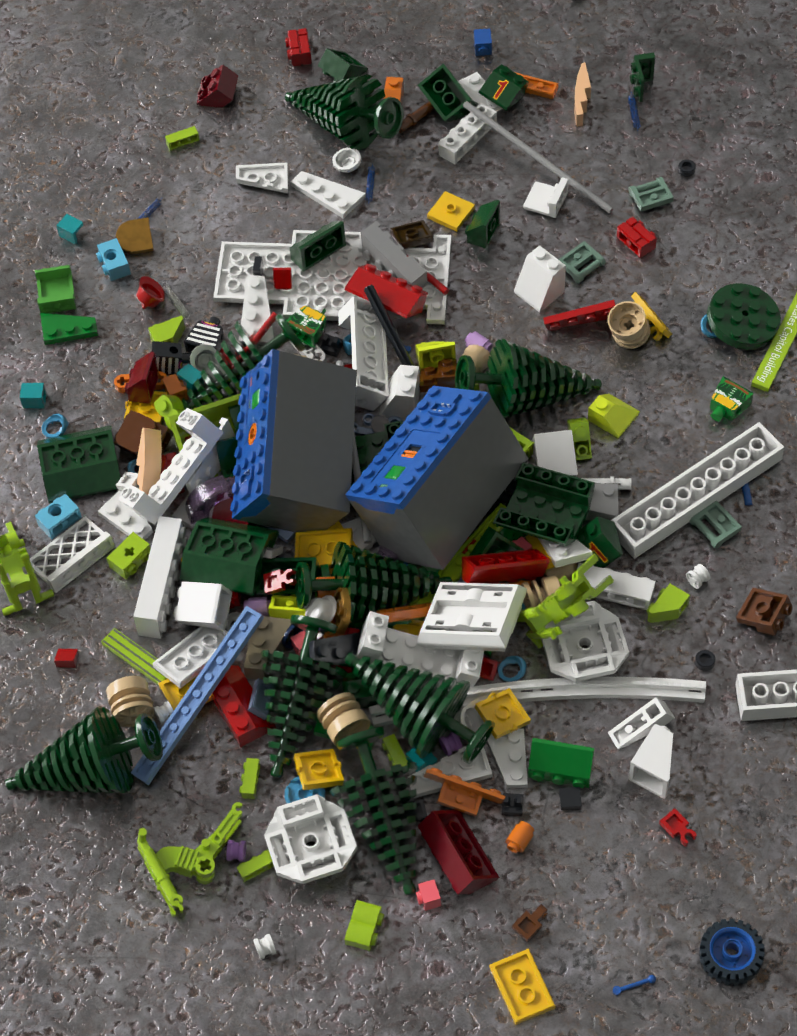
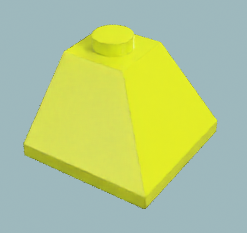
[415,341,456,373]
[588,393,640,438]

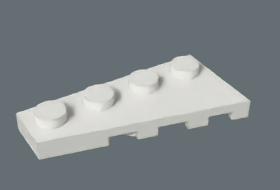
[408,746,492,798]

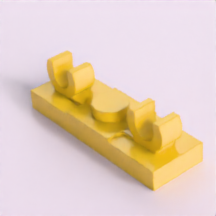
[631,292,673,341]

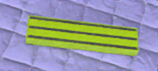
[101,628,167,685]

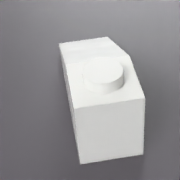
[608,697,675,749]

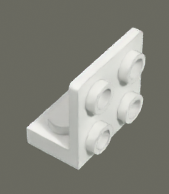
[523,177,568,218]

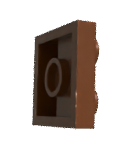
[419,358,457,393]
[736,588,793,636]

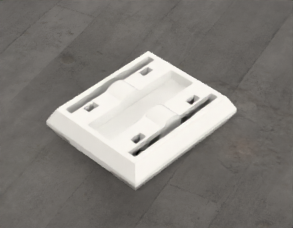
[416,582,527,652]

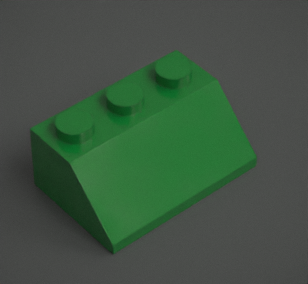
[528,738,594,788]

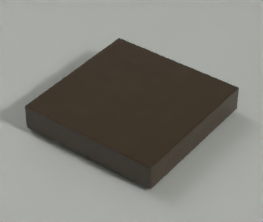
[390,220,434,249]

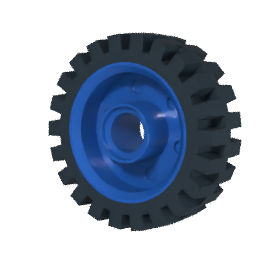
[699,918,765,986]

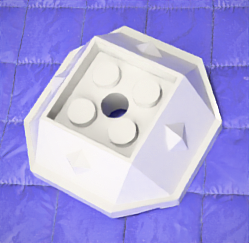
[541,601,629,682]
[264,794,357,884]

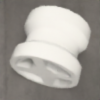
[686,564,711,589]
[154,701,174,725]
[253,934,277,960]

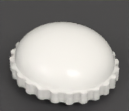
[332,147,362,173]

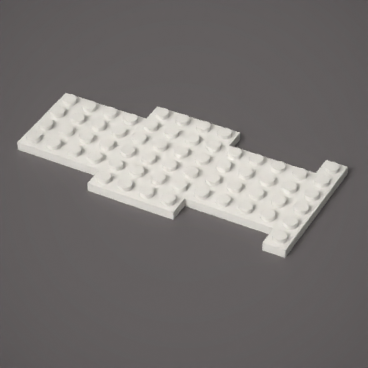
[213,230,451,325]

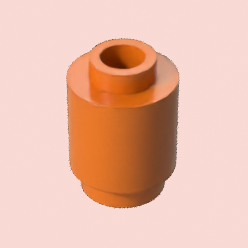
[505,821,535,853]

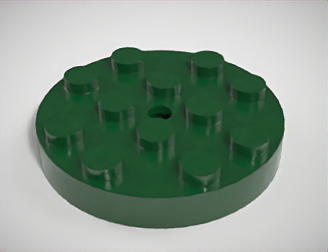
[707,283,781,350]

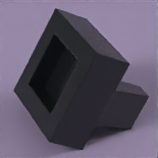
[320,334,343,357]
[502,793,524,817]

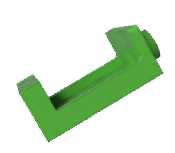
[35,265,76,313]

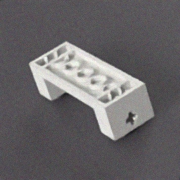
[338,296,389,411]
[118,408,224,525]
[356,611,484,687]

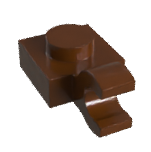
[512,904,548,942]

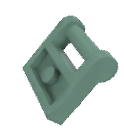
[628,177,674,212]
[558,241,606,283]
[689,500,742,549]

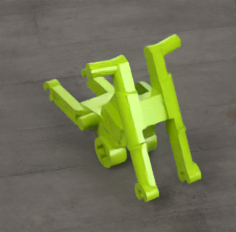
[0,522,54,616]
[517,553,614,648]
[137,802,242,917]

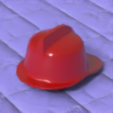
[136,276,164,309]

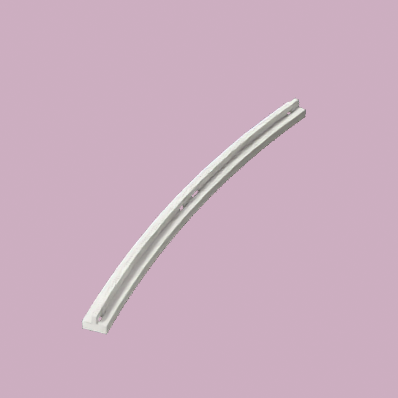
[369,677,706,728]

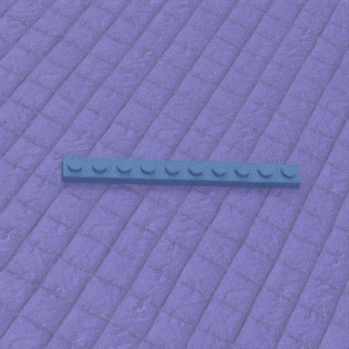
[131,606,264,785]

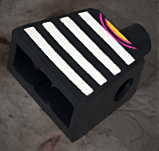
[184,317,224,353]
[151,341,191,375]

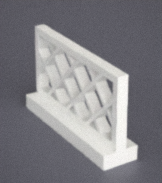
[30,516,115,593]

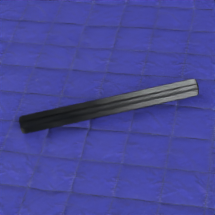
[364,285,415,366]

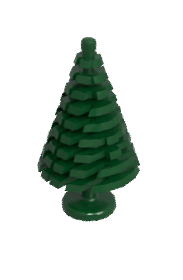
[285,74,403,150]
[181,313,306,410]
[455,338,602,419]
[295,541,452,624]
[261,615,348,778]
[345,653,495,764]
[5,706,163,793]
[329,727,417,895]

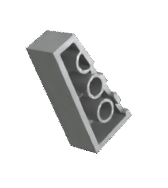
[361,221,427,287]
[586,484,619,521]

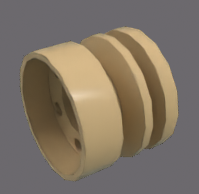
[608,301,650,349]
[521,575,560,609]
[106,676,155,727]
[317,692,371,746]

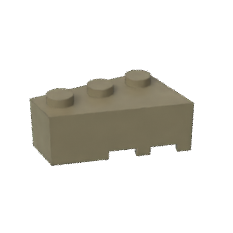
[244,616,294,680]

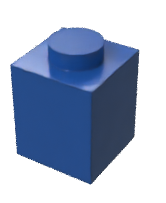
[474,29,492,56]

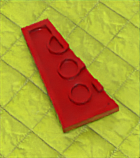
[543,300,616,330]

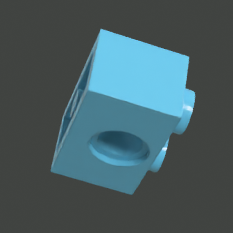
[96,238,131,281]
[35,494,82,539]

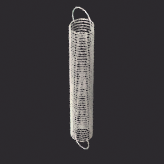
[162,282,190,319]

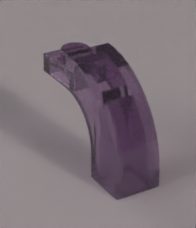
[185,475,235,524]

